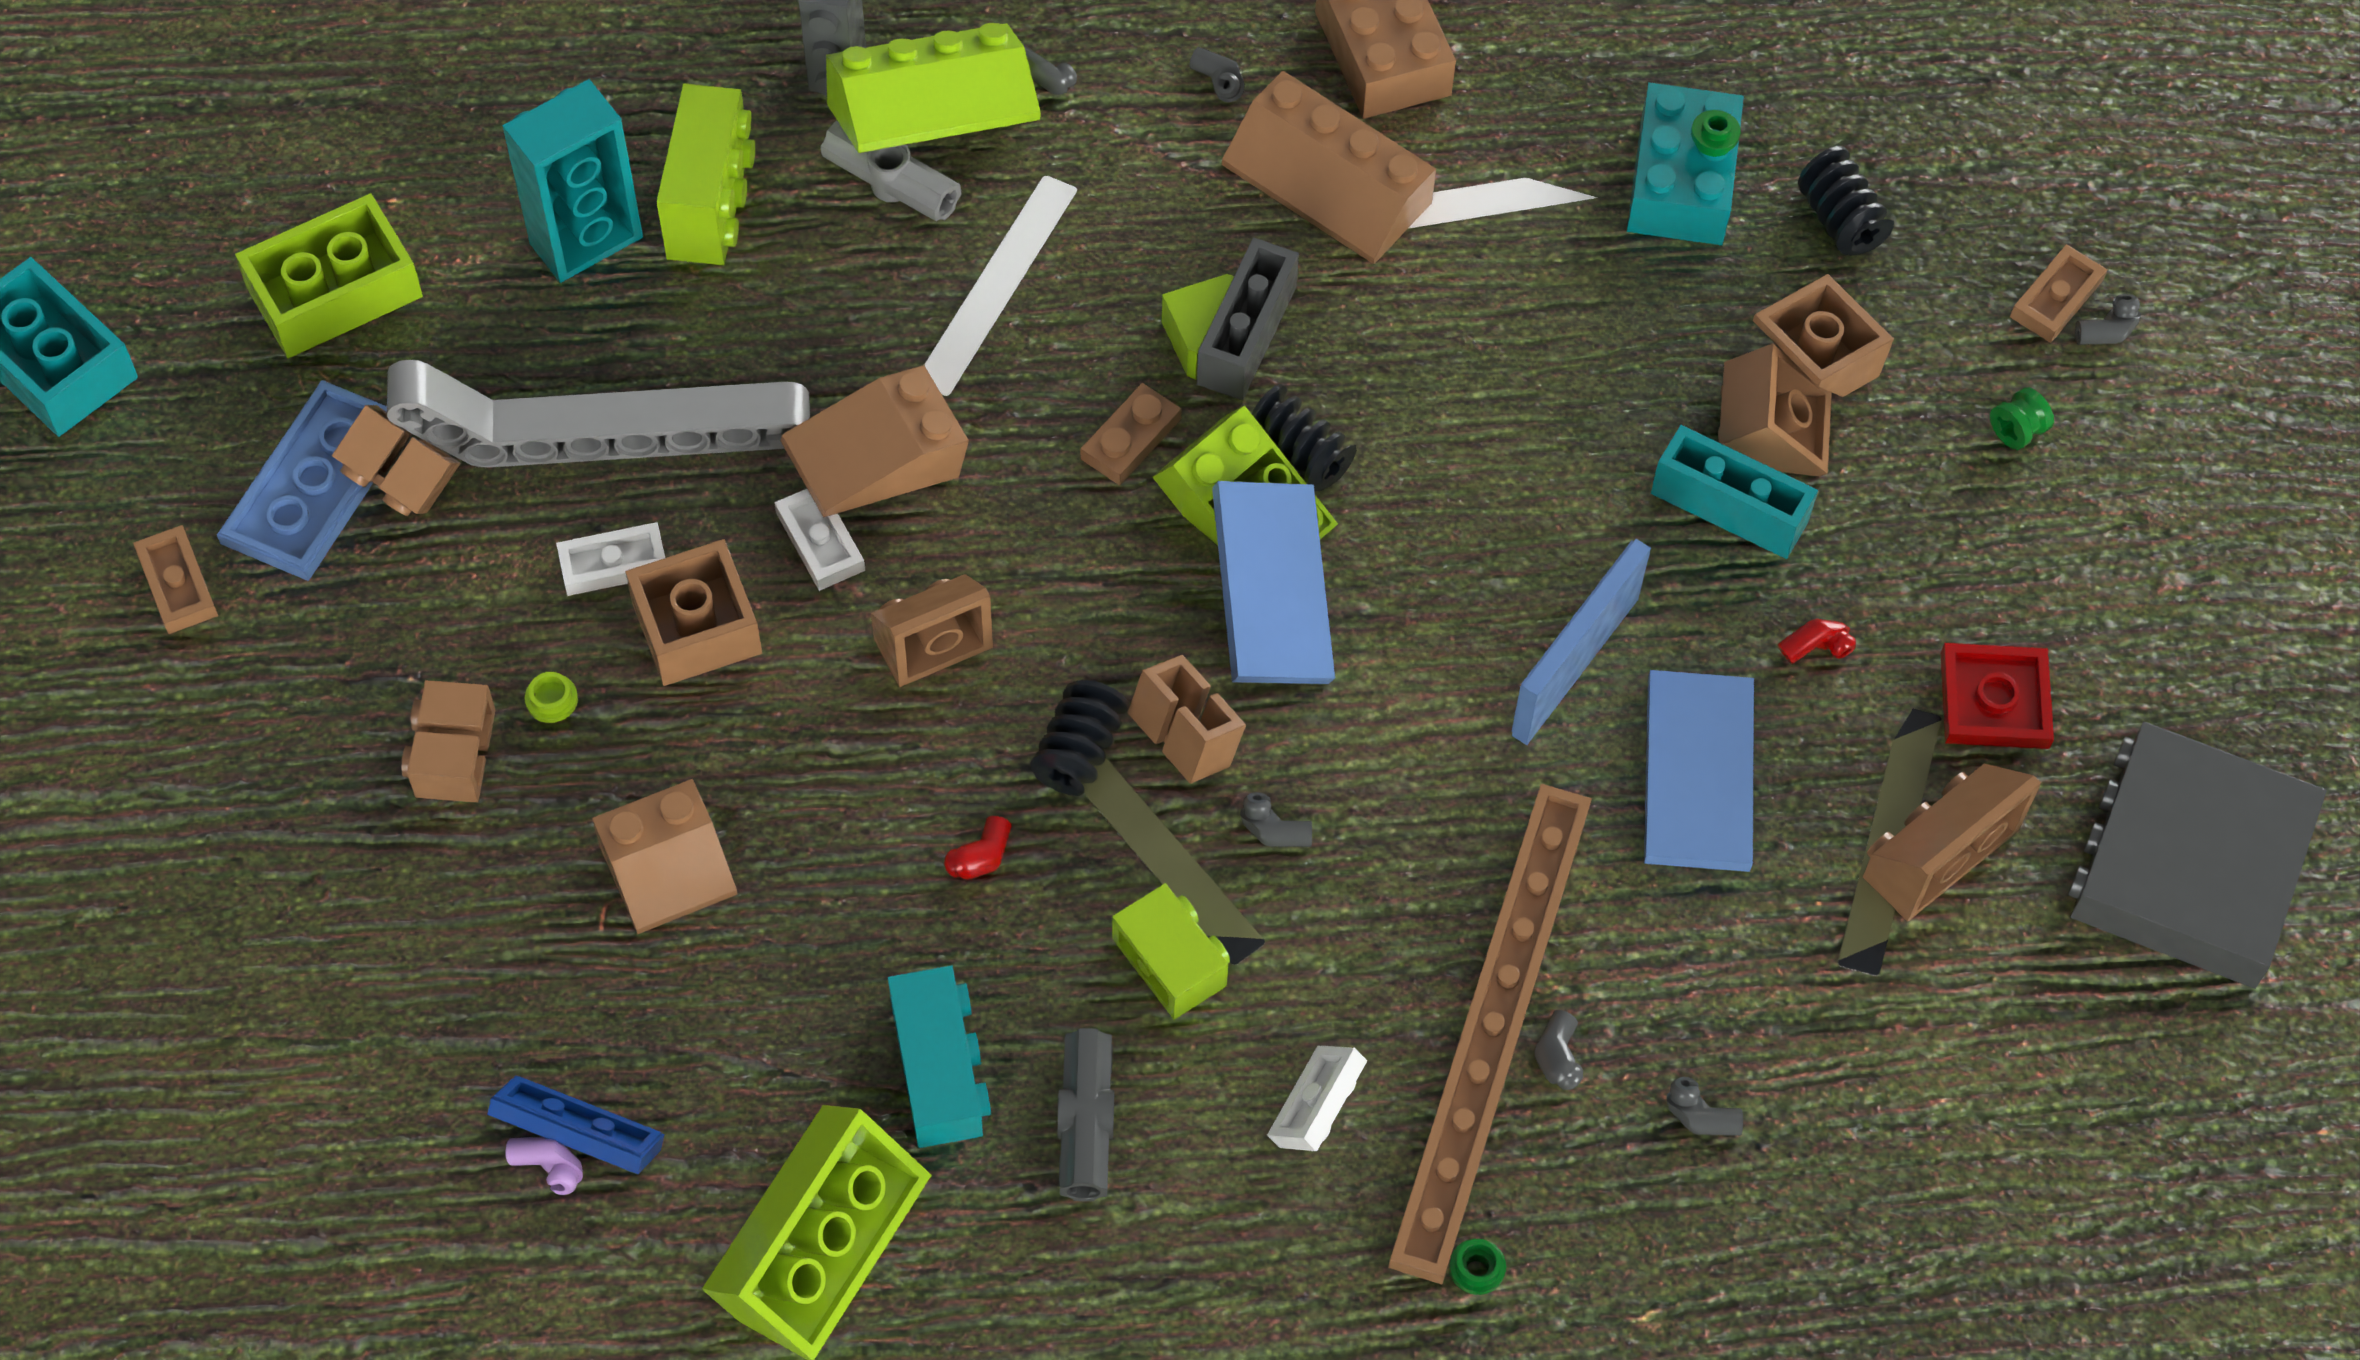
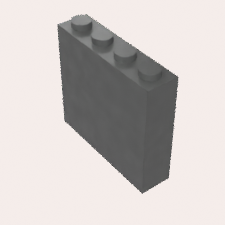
[2068,721,2327,989]

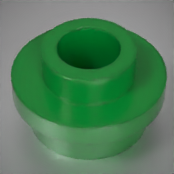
[1691,110,1741,157]
[1449,1239,1506,1295]

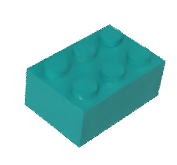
[1627,82,1744,246]
[0,257,138,437]

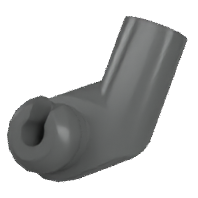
[1189,47,1245,102]
[1240,792,1312,847]
[1534,1010,1583,1090]
[1666,1077,1743,1136]

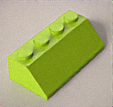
[826,23,1041,153]
[702,1105,932,1360]

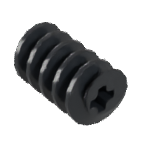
[1798,146,1894,256]
[1251,383,1357,492]
[1030,680,1129,796]

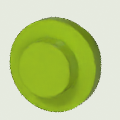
[525,672,578,723]

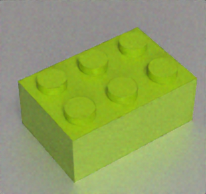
[656,83,755,265]
[235,193,423,359]

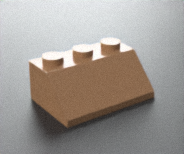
[1863,764,2041,922]

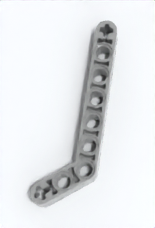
[387,360,810,468]

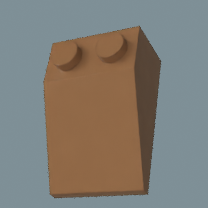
[780,365,969,518]

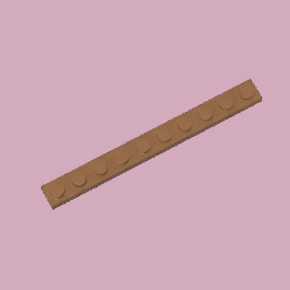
[1388,784,1592,1285]

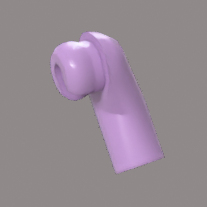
[505,1137,583,1195]

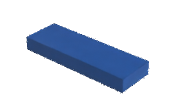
[487,1076,665,1174]

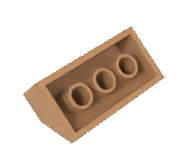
[1222,71,1436,264]

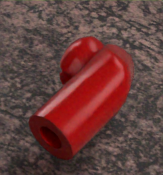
[944,816,1012,879]

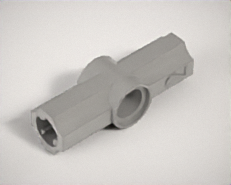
[821,120,961,221]

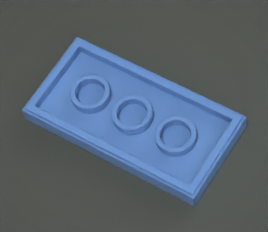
[217,380,387,581]
[1212,481,1335,684]
[1511,539,1651,745]
[1644,670,1754,872]

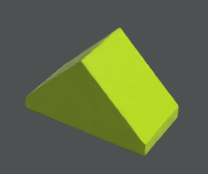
[1162,274,1234,380]

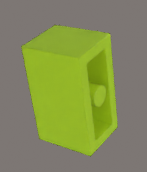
[1112,883,1230,1020]

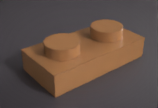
[2010,244,2108,343]
[1080,383,1182,486]
[133,525,218,634]

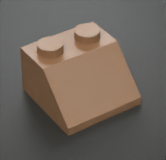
[1753,274,1894,397]
[1718,343,1832,477]
[871,574,993,687]
[592,779,738,935]

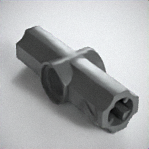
[1057,1028,1114,1201]

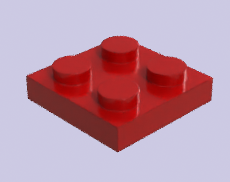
[1940,643,2054,749]

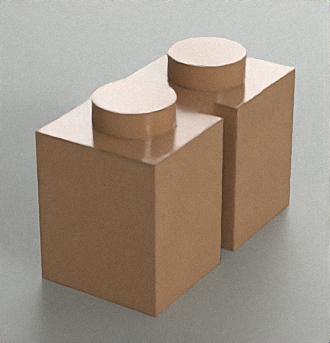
[332,405,461,516]
[1128,654,1246,784]
[401,680,496,803]

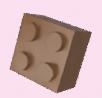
[625,539,762,686]

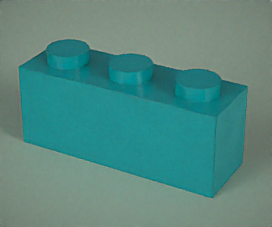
[1651,425,1818,559]
[888,965,991,1148]

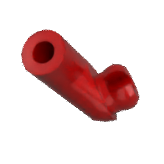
[1777,618,1856,665]

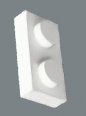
[774,489,865,591]
[556,522,665,596]
[1267,1046,1367,1151]

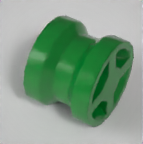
[1990,387,2054,450]

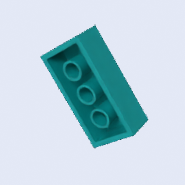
[502,79,643,283]

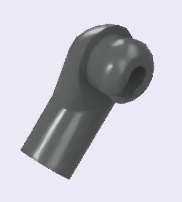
[1024,45,1077,95]
[2075,294,2141,345]

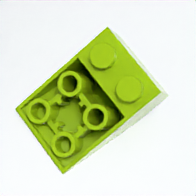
[1152,405,1338,546]

